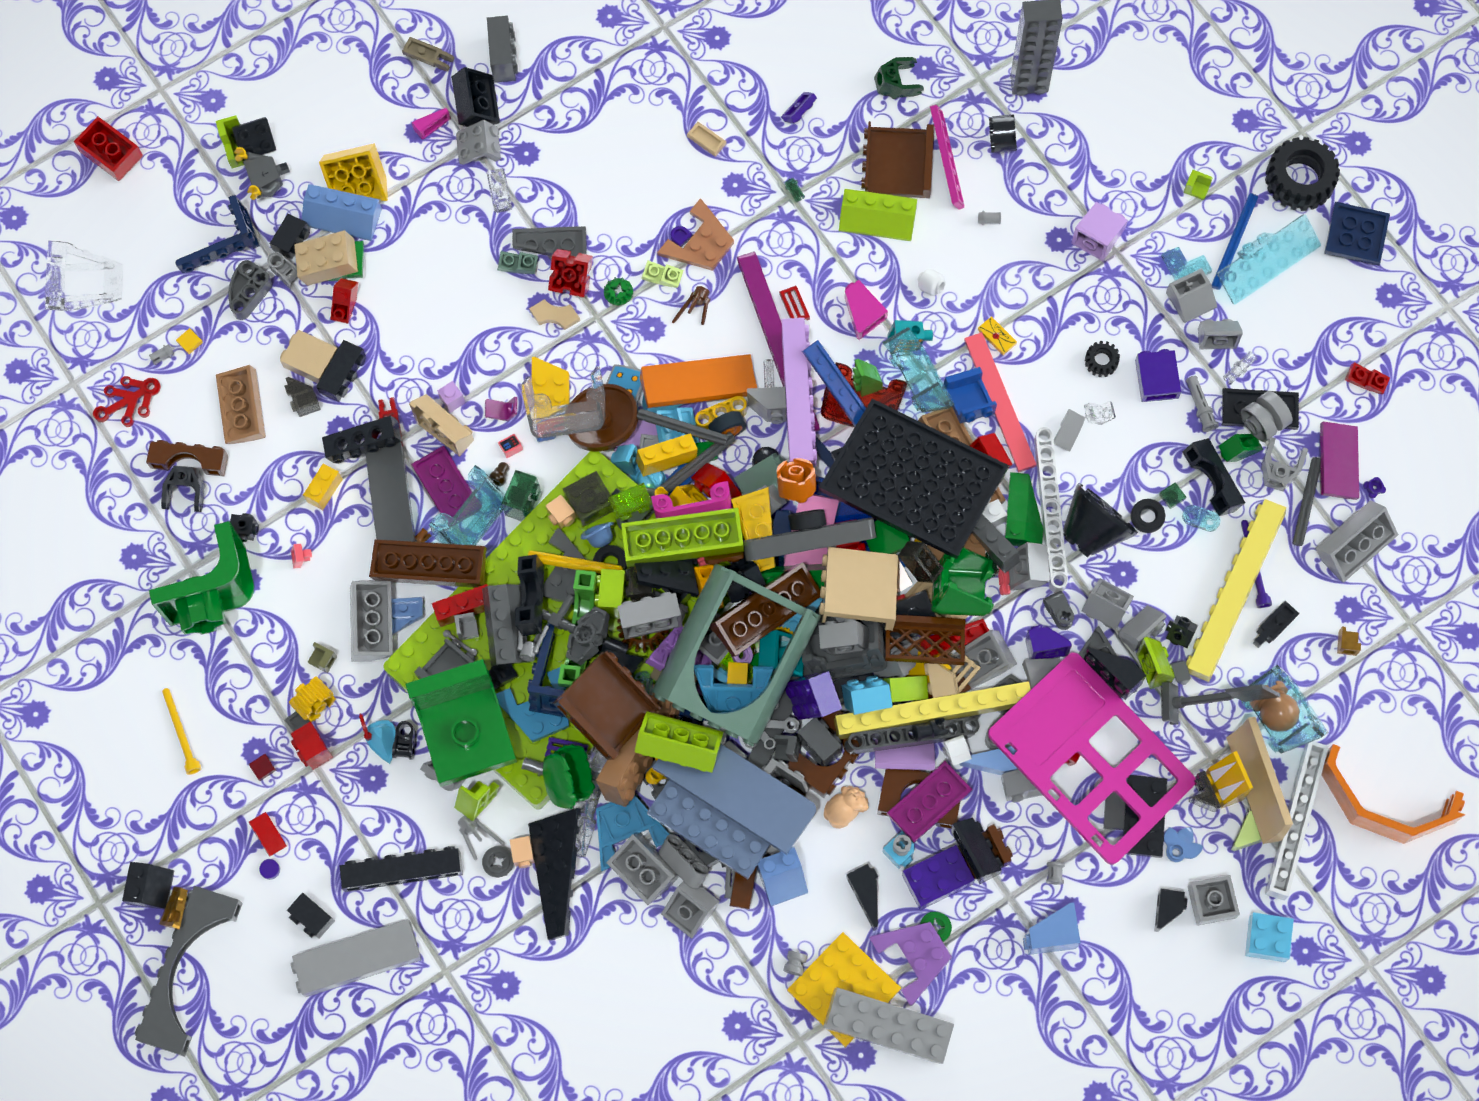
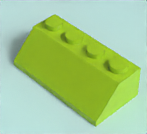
[839,189,917,242]
[635,711,724,773]

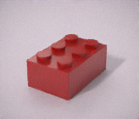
[74,116,143,181]

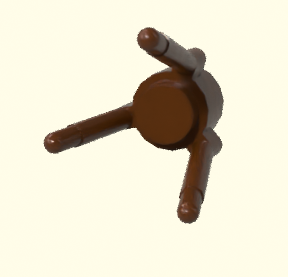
[672,286,711,325]

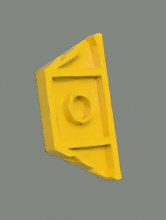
[531,357,570,424]

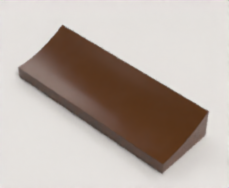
[369,539,487,588]
[709,562,820,657]

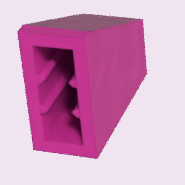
[844,280,888,340]

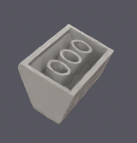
[1316,500,1399,583]
[350,581,393,662]

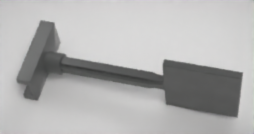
[1162,682,1280,725]

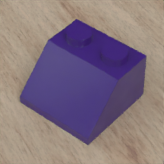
[1025,625,1072,659]

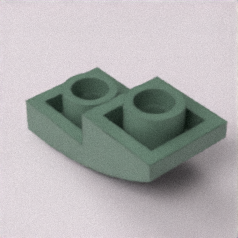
[497,251,538,274]

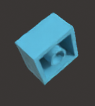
[841,676,893,715]
[1245,912,1294,962]

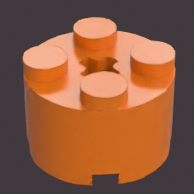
[777,458,816,503]

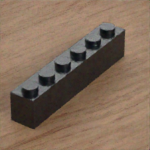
[339,846,463,892]

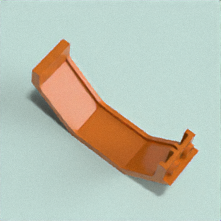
[1321,744,1465,844]

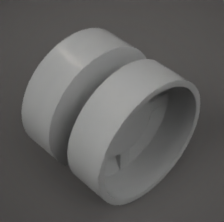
[1241,391,1292,442]

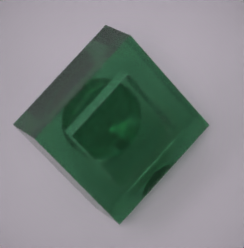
[1159,482,1187,509]

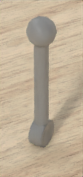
[443,630,477,657]

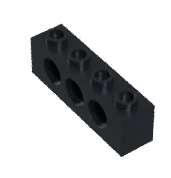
[322,415,402,464]

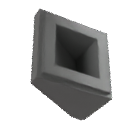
[1171,661,1191,685]

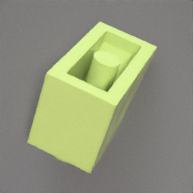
[1231,811,1262,851]

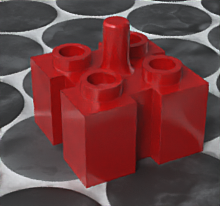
[548,249,593,297]

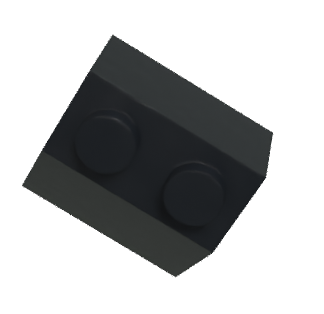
[122,861,175,910]

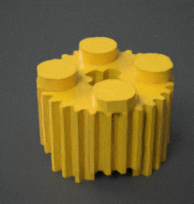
[289,676,336,722]

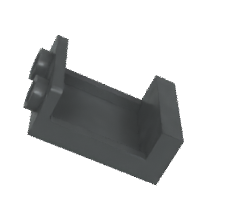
[414,638,476,679]

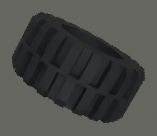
[1265,137,1340,211]

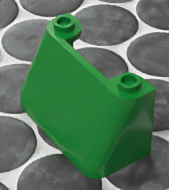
[931,548,994,616]

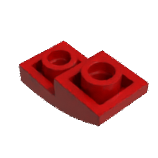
[1345,362,1390,394]
[248,812,287,857]

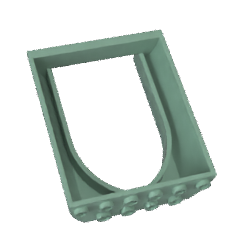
[652,564,821,746]

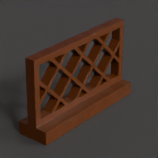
[885,615,965,665]

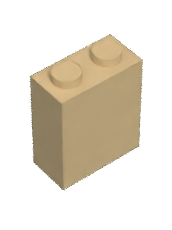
[280,329,338,384]

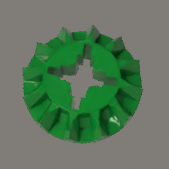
[604,277,633,306]
[920,912,952,942]

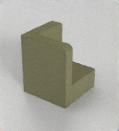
[308,642,337,673]

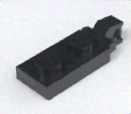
[1253,600,1300,648]

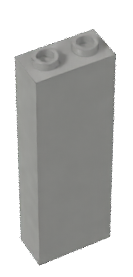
[290,919,422,997]

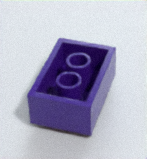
[785,671,842,720]
[902,845,975,911]

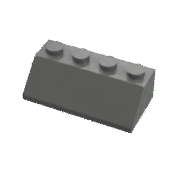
[482,584,529,666]

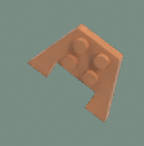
[657,198,734,271]

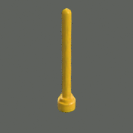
[162,688,202,775]

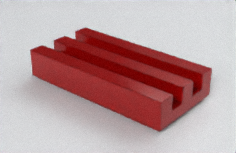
[779,285,810,321]

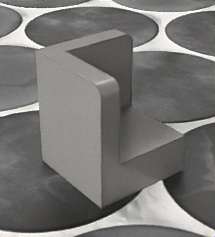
[454,612,479,641]

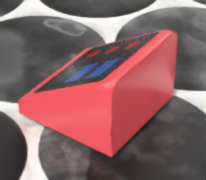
[498,434,523,458]

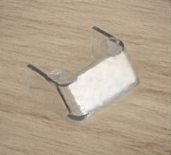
[520,366,605,438]

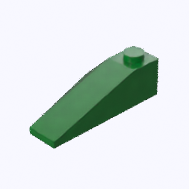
[1004,472,1044,547]

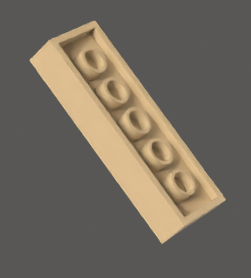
[1226,717,1293,844]

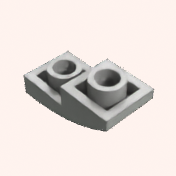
[1054,409,1086,452]

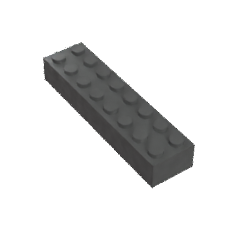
[1010,0,1063,96]

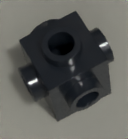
[230,513,259,542]
[1165,615,1198,648]

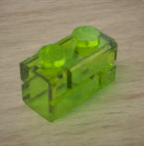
[607,482,652,521]

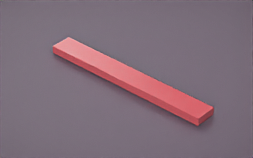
[964,332,1037,473]

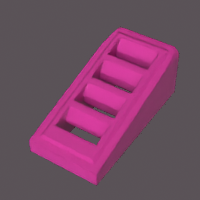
[412,108,451,140]

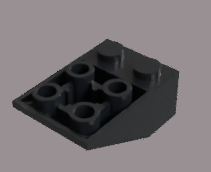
[1084,647,1146,700]

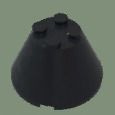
[1063,483,1138,557]

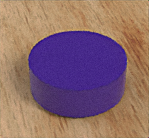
[259,859,280,880]

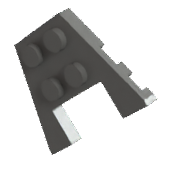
[519,528,597,605]

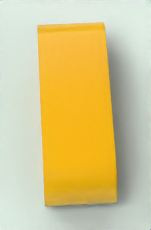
[695,396,747,429]

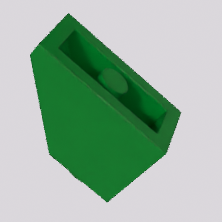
[1219,433,1264,462]

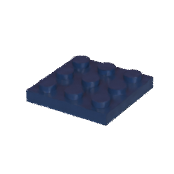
[1324,201,1390,266]

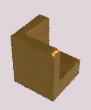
[1337,626,1361,656]

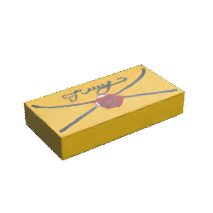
[978,316,1017,356]

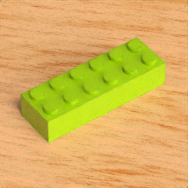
[621,508,744,567]

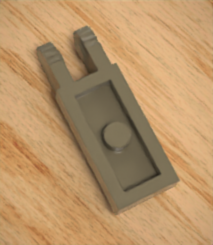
[402,37,454,71]

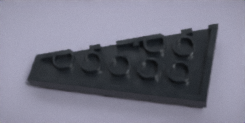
[528,808,581,941]

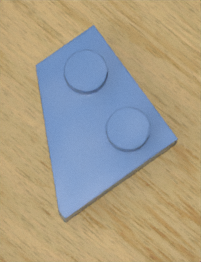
[391,597,424,635]

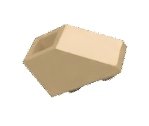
[924,663,959,698]

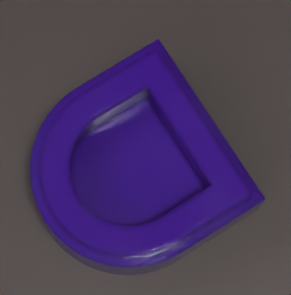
[671,226,693,247]

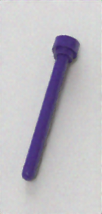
[1241,520,1272,608]

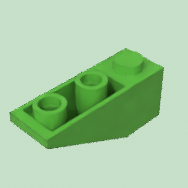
[852,359,883,397]

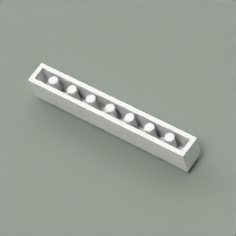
[1265,740,1329,901]

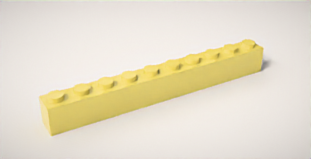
[1186,499,1287,682]
[834,681,1031,739]

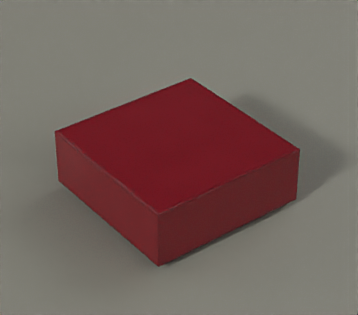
[249,754,277,781]

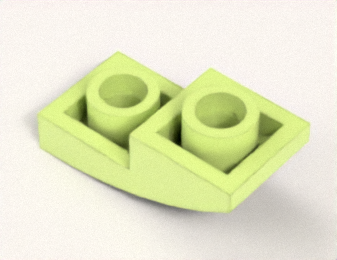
[641,260,684,288]

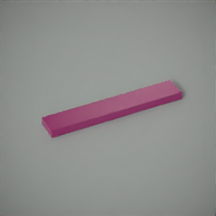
[930,104,965,210]

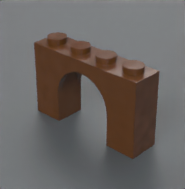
[787,710,871,798]
[877,769,965,829]

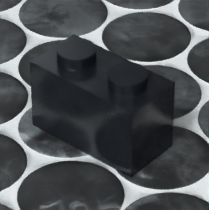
[269,214,310,260]
[286,892,335,939]

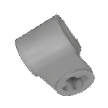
[267,252,297,287]

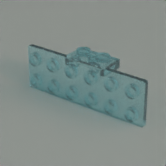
[1217,214,1321,304]

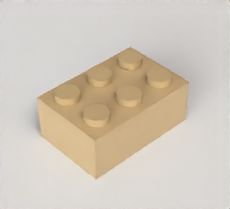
[294,230,358,286]

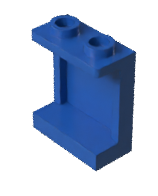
[943,367,997,424]

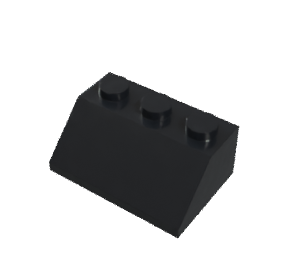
[451,67,500,127]
[951,817,1003,884]

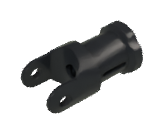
[912,718,950,742]

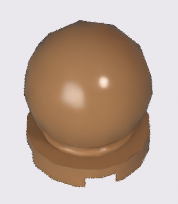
[1250,681,1300,732]

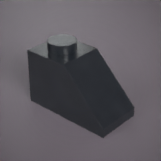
[1154,889,1188,932]

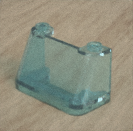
[429,465,507,546]
[1241,665,1328,754]

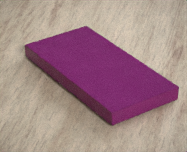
[1320,421,1359,500]
[411,445,482,527]
[887,761,973,843]

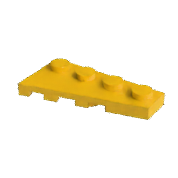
[731,487,775,572]

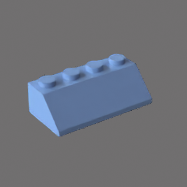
[302,184,382,241]

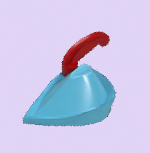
[359,713,396,764]

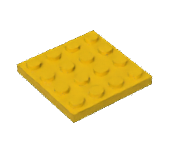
[787,932,901,1048]

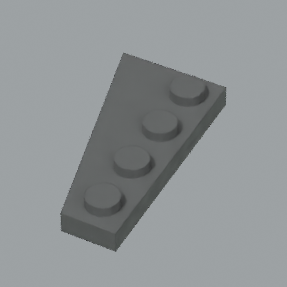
[512,226,587,257]

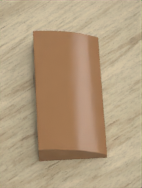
[216,365,266,444]

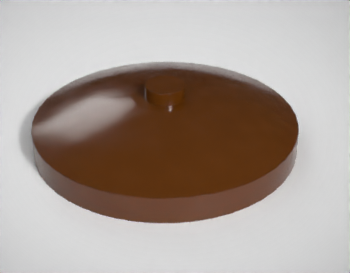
[564,384,639,452]

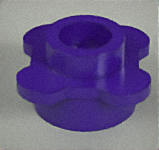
[1363,477,1386,498]

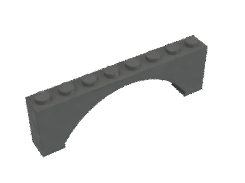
[135,886,243,1057]

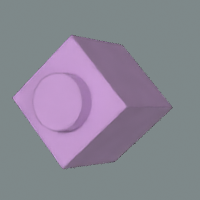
[437,381,466,413]

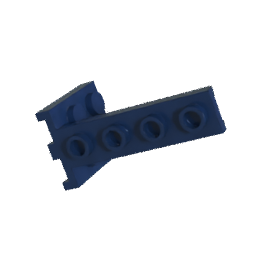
[175,195,260,273]
[527,623,566,717]

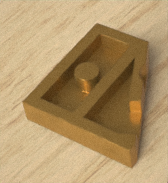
[159,887,188,929]

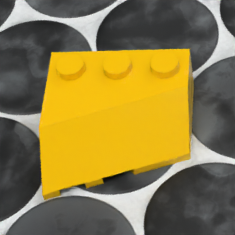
[319,143,388,201]

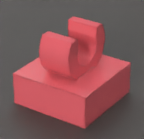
[291,544,312,569]

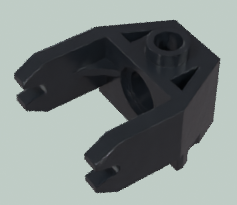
[161,466,205,512]

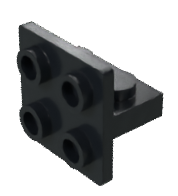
[231,117,276,161]

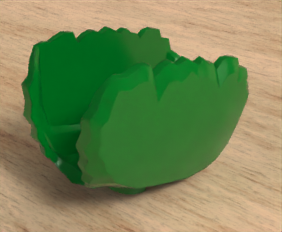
[543,744,595,809]

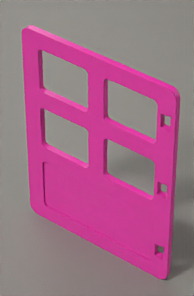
[988,652,1196,865]

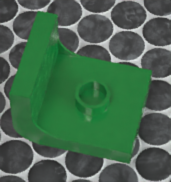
[149,521,254,635]
[405,659,517,787]

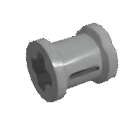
[893,835,911,856]
[1046,862,1065,885]

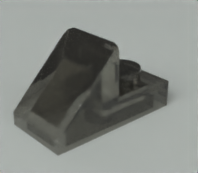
[1188,771,1221,813]

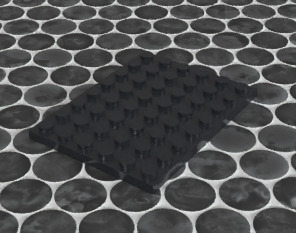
[818,399,1009,559]

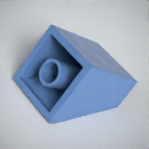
[757,847,808,907]
[1023,903,1081,955]

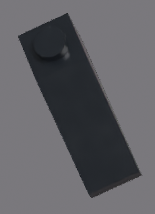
[846,864,878,931]

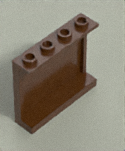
[861,121,934,199]
[553,651,662,760]

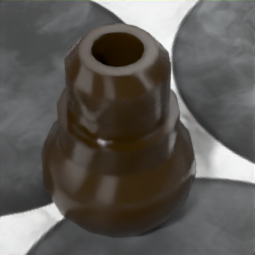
[489,462,509,487]

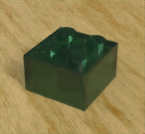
[501,470,542,522]

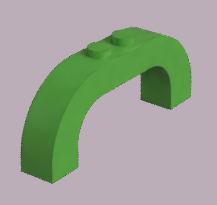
[558,570,597,688]

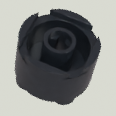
[989,114,1017,153]

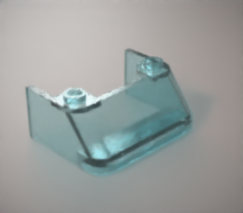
[883,327,955,413]

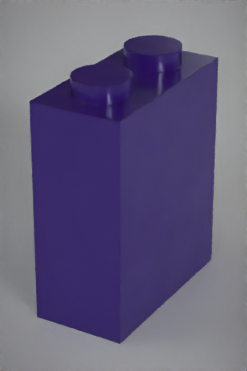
[1135,349,1181,402]

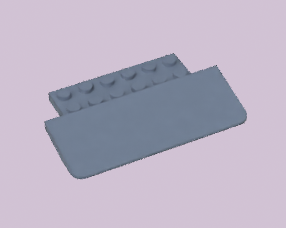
[647,744,816,879]

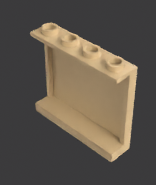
[819,547,898,631]

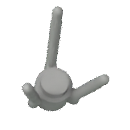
[517,625,549,662]
[458,815,505,861]

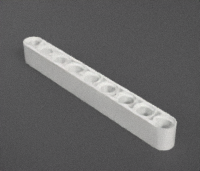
[1034,427,1068,593]

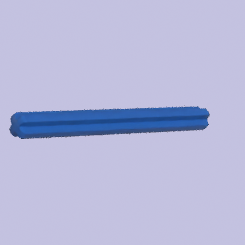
[1212,193,1258,290]

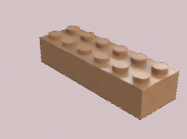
[596,683,679,807]

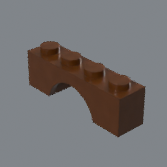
[146,440,228,477]

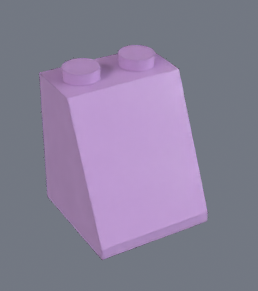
[1071,202,1128,261]

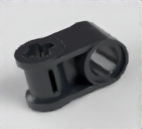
[392,721,416,760]

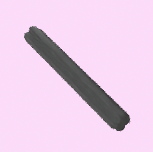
[637,409,728,446]
[659,432,735,495]
[1293,457,1321,546]

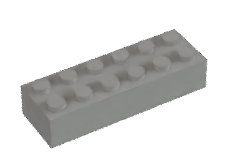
[823,987,954,1064]

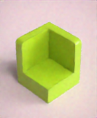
[1183,169,1213,200]

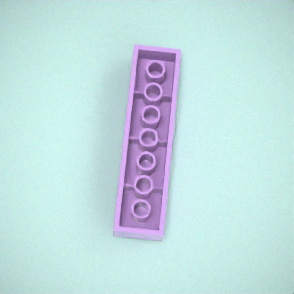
[782,318,817,467]

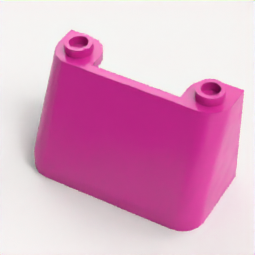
[651,481,733,519]

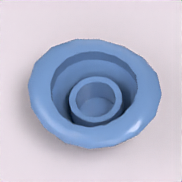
[581,522,614,548]

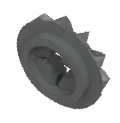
[482,846,514,878]

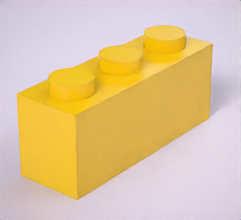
[636,433,698,477]

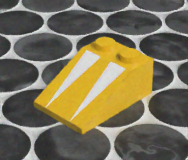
[1204,751,1253,809]

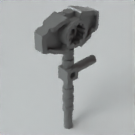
[542,594,610,666]

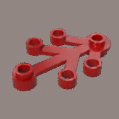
[93,376,161,427]

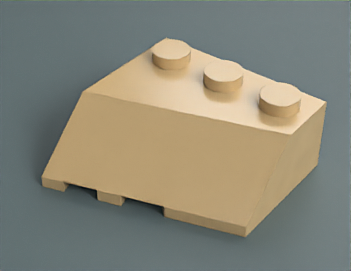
[409,394,474,457]

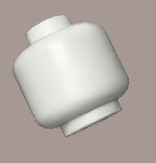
[917,269,946,296]

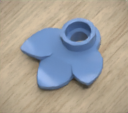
[1164,827,1203,862]

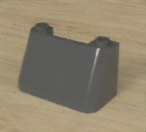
[802,620,887,680]

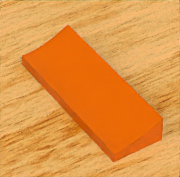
[640,354,757,408]

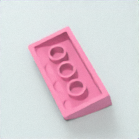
[784,494,839,566]

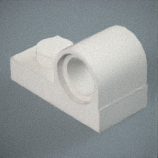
[942,735,972,766]

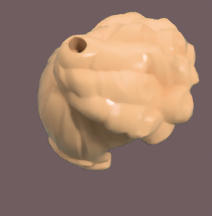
[824,785,869,829]

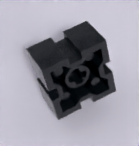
[723,555,766,603]

